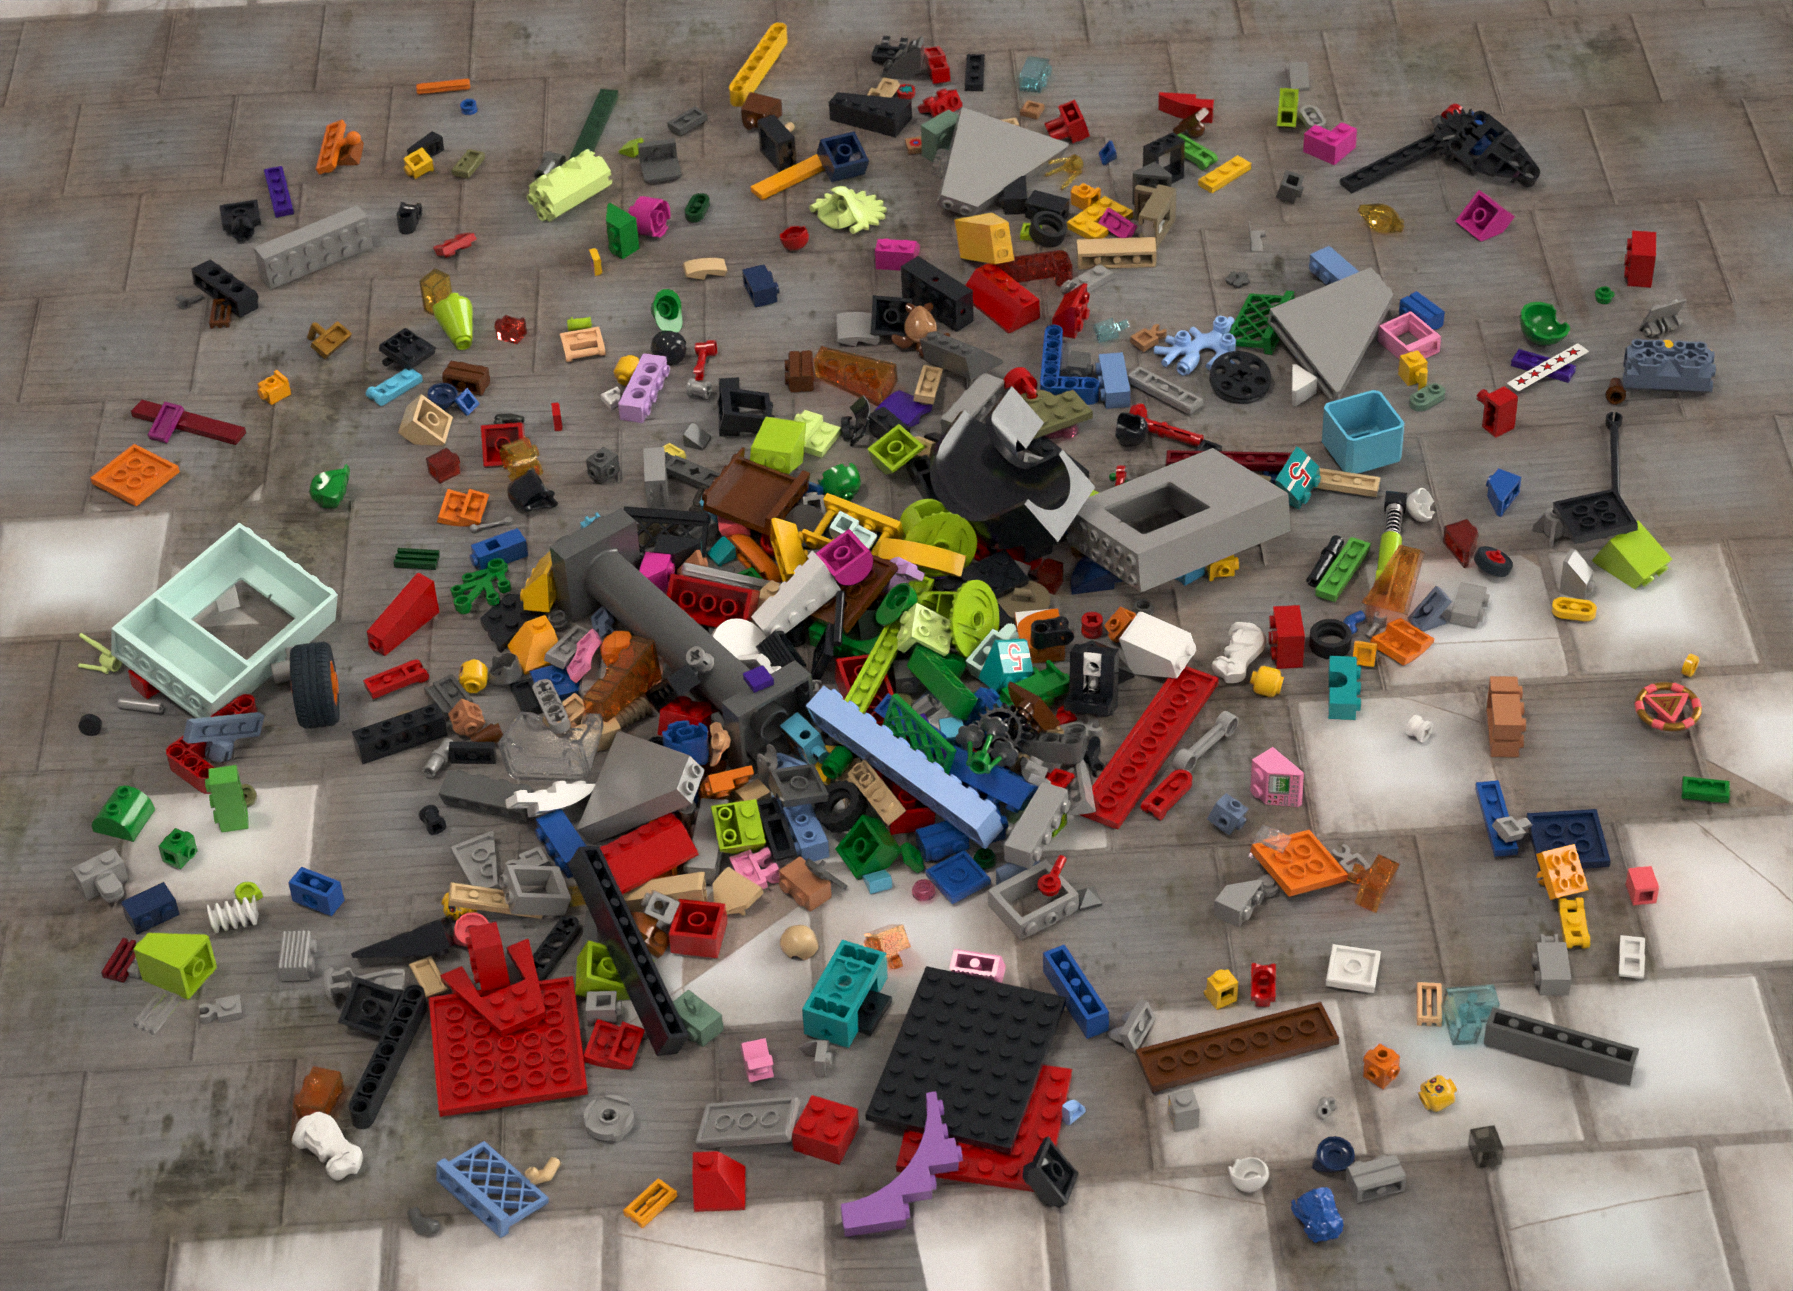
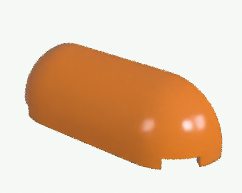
[727,534,782,583]

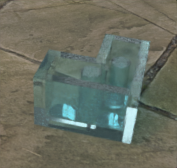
[1441,984,1500,1045]

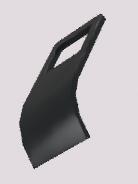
[849,395,871,447]

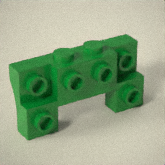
[973,660,1070,707]

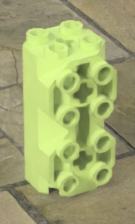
[527,149,612,222]

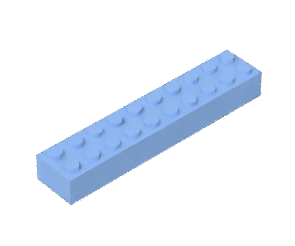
[806,686,1004,849]

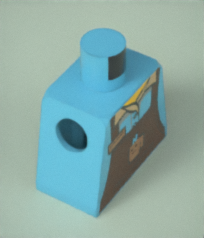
[780,712,829,765]

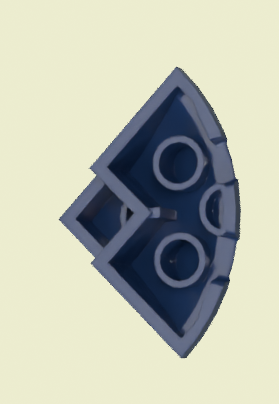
[1071,555,1125,595]

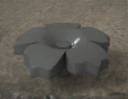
[1226,271,1250,288]

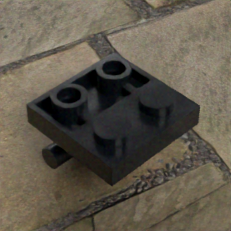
[379,327,436,371]

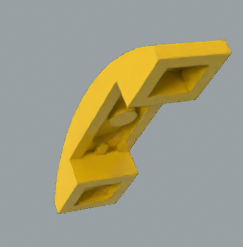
[878,538,966,577]

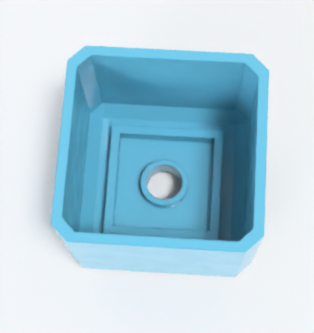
[1322,390,1404,474]

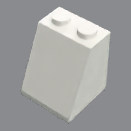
[1119,612,1196,678]

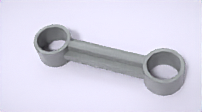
[1172,711,1239,772]

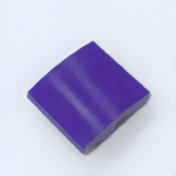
[875,390,933,427]

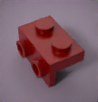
[917,88,963,118]

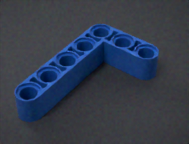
[1040,325,1099,405]

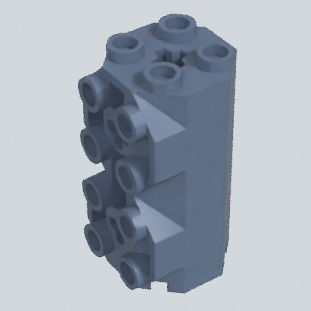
[1623,339,1716,393]

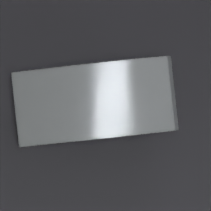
[1021,755,1051,786]

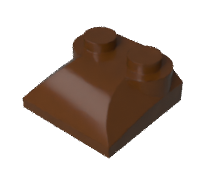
[1008,681,1060,734]

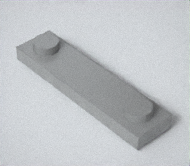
[1127,366,1203,415]

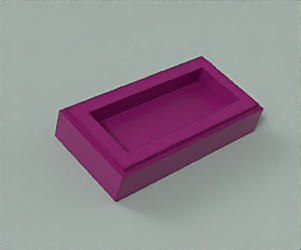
[147,401,184,443]

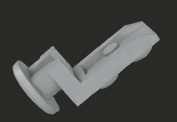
[323,967,405,1003]

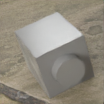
[1168,1089,1200,1132]

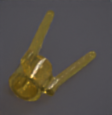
[1045,154,1084,190]

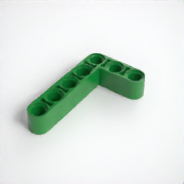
[907,645,978,720]

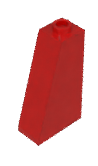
[366,572,439,656]

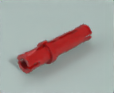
[1145,418,1204,447]

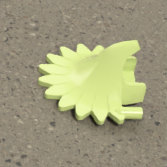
[809,186,887,234]

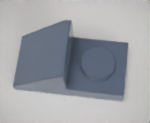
[1407,586,1452,632]

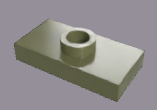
[451,149,486,179]

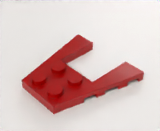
[440,938,547,1037]

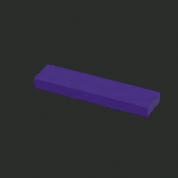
[264,166,294,218]

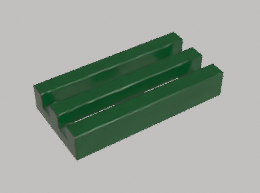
[393,548,440,570]

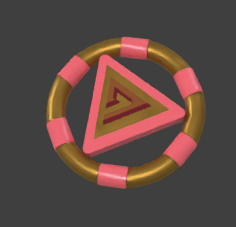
[1634,682,1702,731]

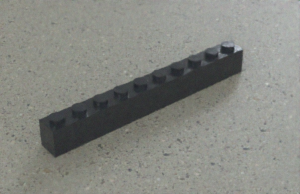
[568,846,689,1056]

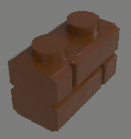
[785,350,814,393]
[442,361,490,396]

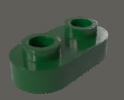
[684,193,710,223]

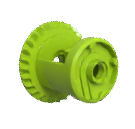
[899,499,977,577]
[917,580,999,659]

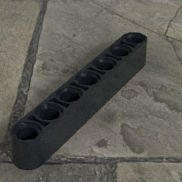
[348,984,428,1129]

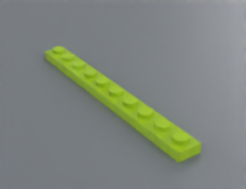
[845,576,934,714]

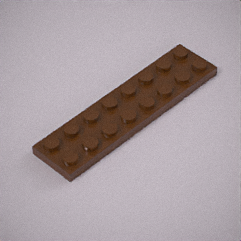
[1135,1002,1339,1093]

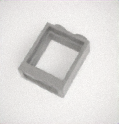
[643,447,669,510]
[499,865,571,916]

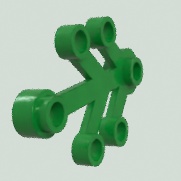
[450,558,512,614]

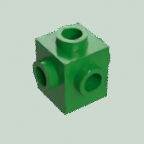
[158,828,198,869]

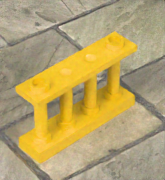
[802,493,904,556]

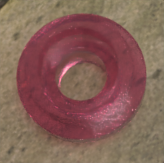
[912,879,936,901]

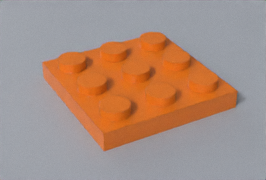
[90,444,180,506]
[1250,830,1349,897]

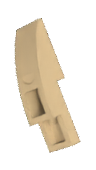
[847,759,906,825]

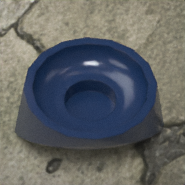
[428,383,458,410]
[1312,1136,1355,1173]

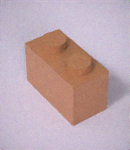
[779,856,832,912]

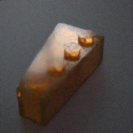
[814,346,898,406]
[582,636,662,722]

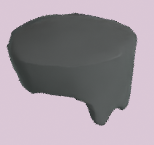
[488,653,523,686]

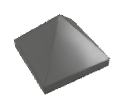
[1076,886,1102,911]

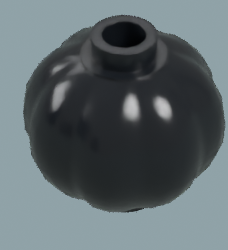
[651,330,686,366]

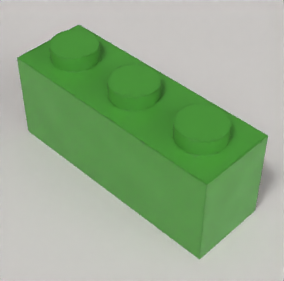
[205,765,249,833]

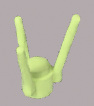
[78,633,122,674]

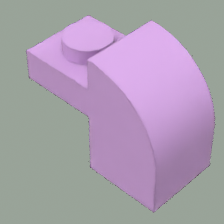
[881,557,925,594]

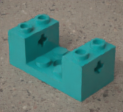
[802,940,888,1048]

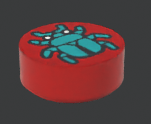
[897,84,915,99]

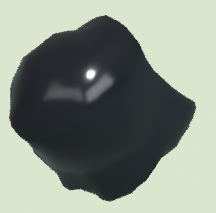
[507,467,558,512]

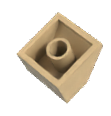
[398,394,453,446]

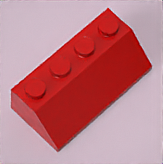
[965,263,1040,334]
[667,573,760,627]
[600,813,699,895]

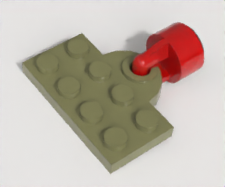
[1003,367,1093,440]

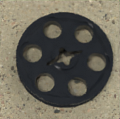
[1209,351,1271,404]

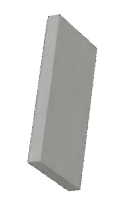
[695,1096,800,1149]

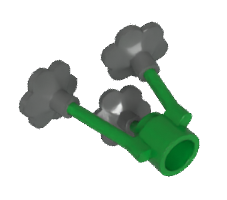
[956,716,1019,774]

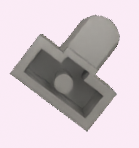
[71,848,129,902]

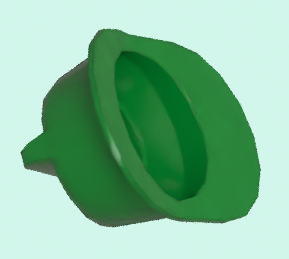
[651,289,683,333]

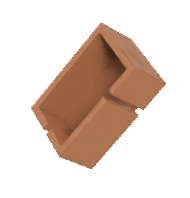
[1486,676,1526,757]

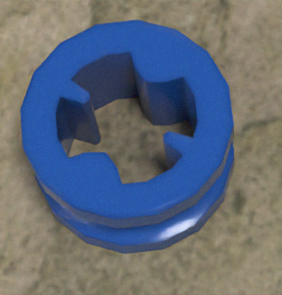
[460,99,478,115]

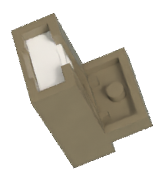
[1134,184,1176,250]

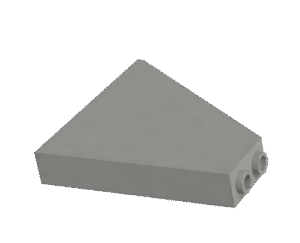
[936,107,1069,217]
[1268,267,1393,402]
[577,731,705,844]

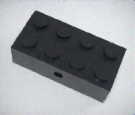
[901,256,974,332]

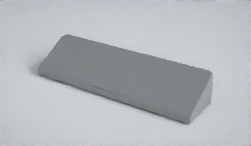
[1060,760,1096,816]

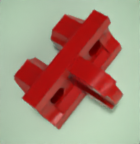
[1251,963,1276,1007]

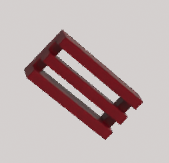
[101,938,137,983]

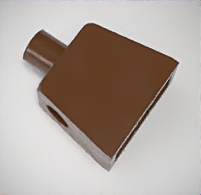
[741,92,783,130]

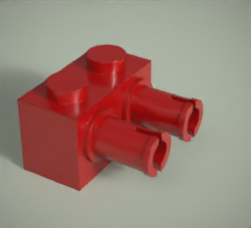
[1044,100,1090,143]

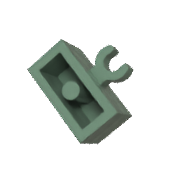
[673,989,724,1047]

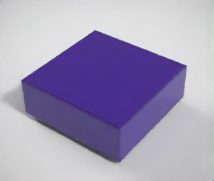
[743,665,774,693]

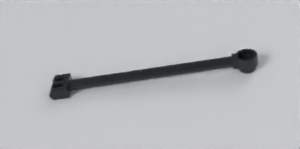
[1605,412,1623,494]

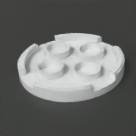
[712,619,766,658]

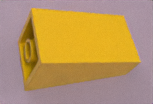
[954,213,1014,264]

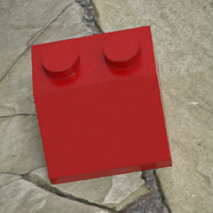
[481,422,525,467]

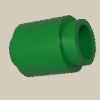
[821,746,853,779]

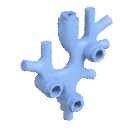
[1154,316,1236,376]

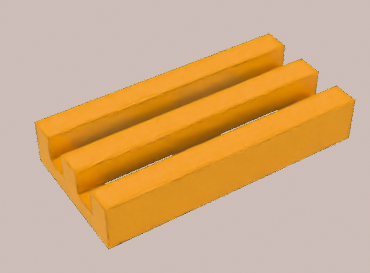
[623,1178,677,1228]

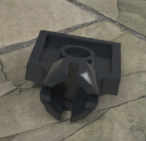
[219,199,261,242]

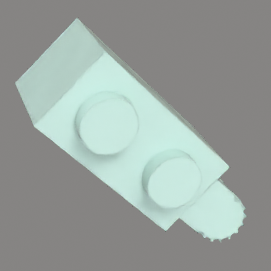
[966,623,1019,680]

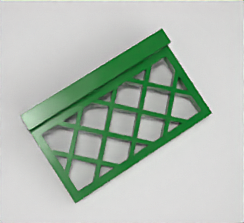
[1229,290,1295,355]
[883,693,957,775]

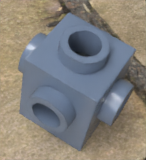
[1207,793,1249,835]

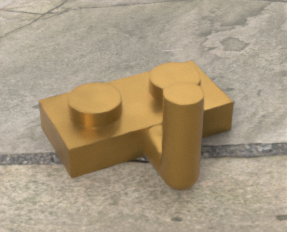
[307,321,352,359]

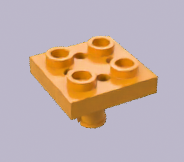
[1536,844,1589,900]

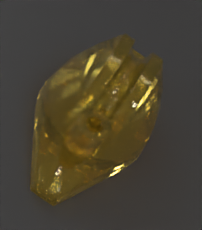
[1358,203,1404,233]

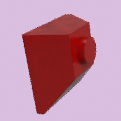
[692,1151,746,1212]

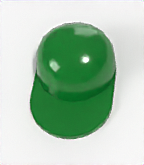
[876,583,918,625]

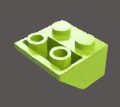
[710,799,766,854]

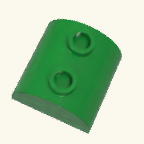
[92,785,155,842]

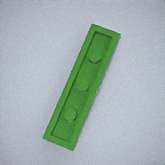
[1315,537,1371,602]

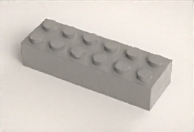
[254,205,373,290]

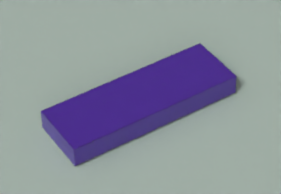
[1511,349,1576,383]

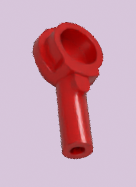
[1037,855,1067,897]

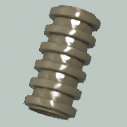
[610,697,651,730]

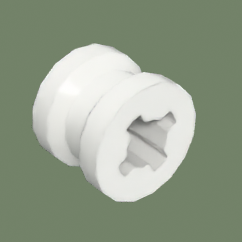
[1405,714,1433,743]

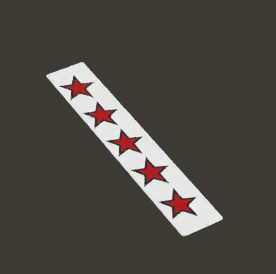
[1507,344,1589,391]

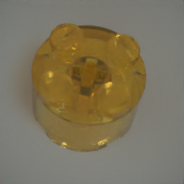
[500,437,543,482]

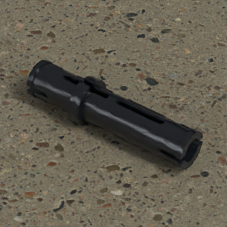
[1306,535,1344,587]

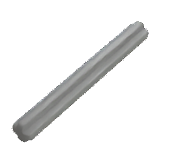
[681,562,782,591]

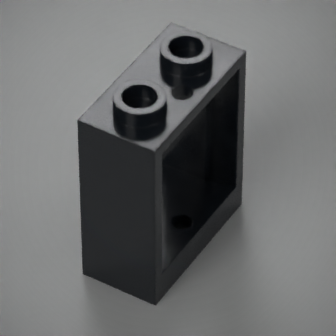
[757,115,797,172]
[1143,132,1185,184]
[717,387,775,434]

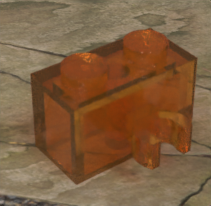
[1348,854,1400,913]
[864,924,911,969]
[293,1066,344,1120]

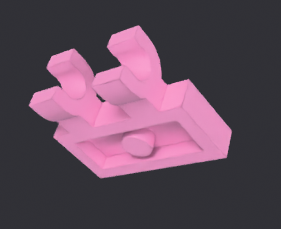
[729,847,779,889]

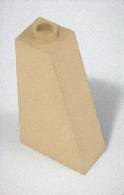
[623,872,708,920]

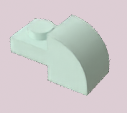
[829,511,877,550]

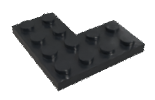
[933,549,1029,632]

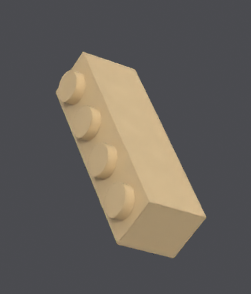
[1077,237,1156,269]

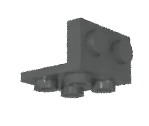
[638,138,682,183]

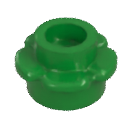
[1595,286,1615,304]

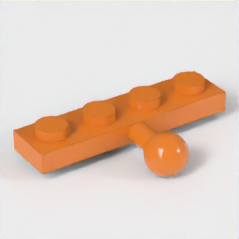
[316,119,361,175]

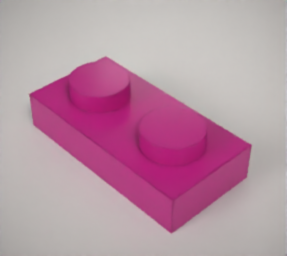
[1098,207,1138,238]

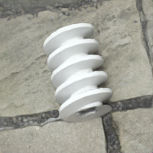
[207,895,259,933]

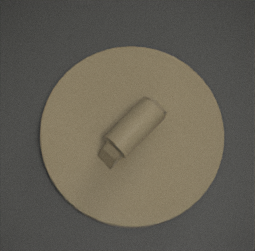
[996,581,1051,621]

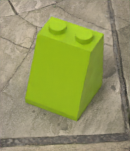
[750,417,806,474]
[1592,520,1672,589]
[133,933,217,1000]

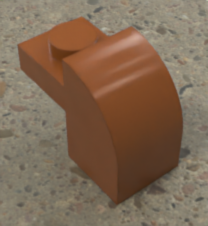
[631,912,670,959]

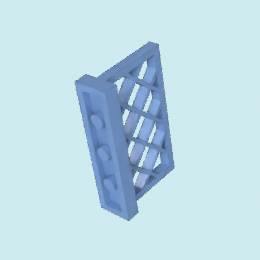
[436,1141,549,1238]

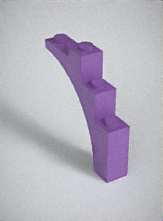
[841,1092,963,1237]

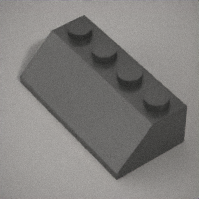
[920,331,1003,380]

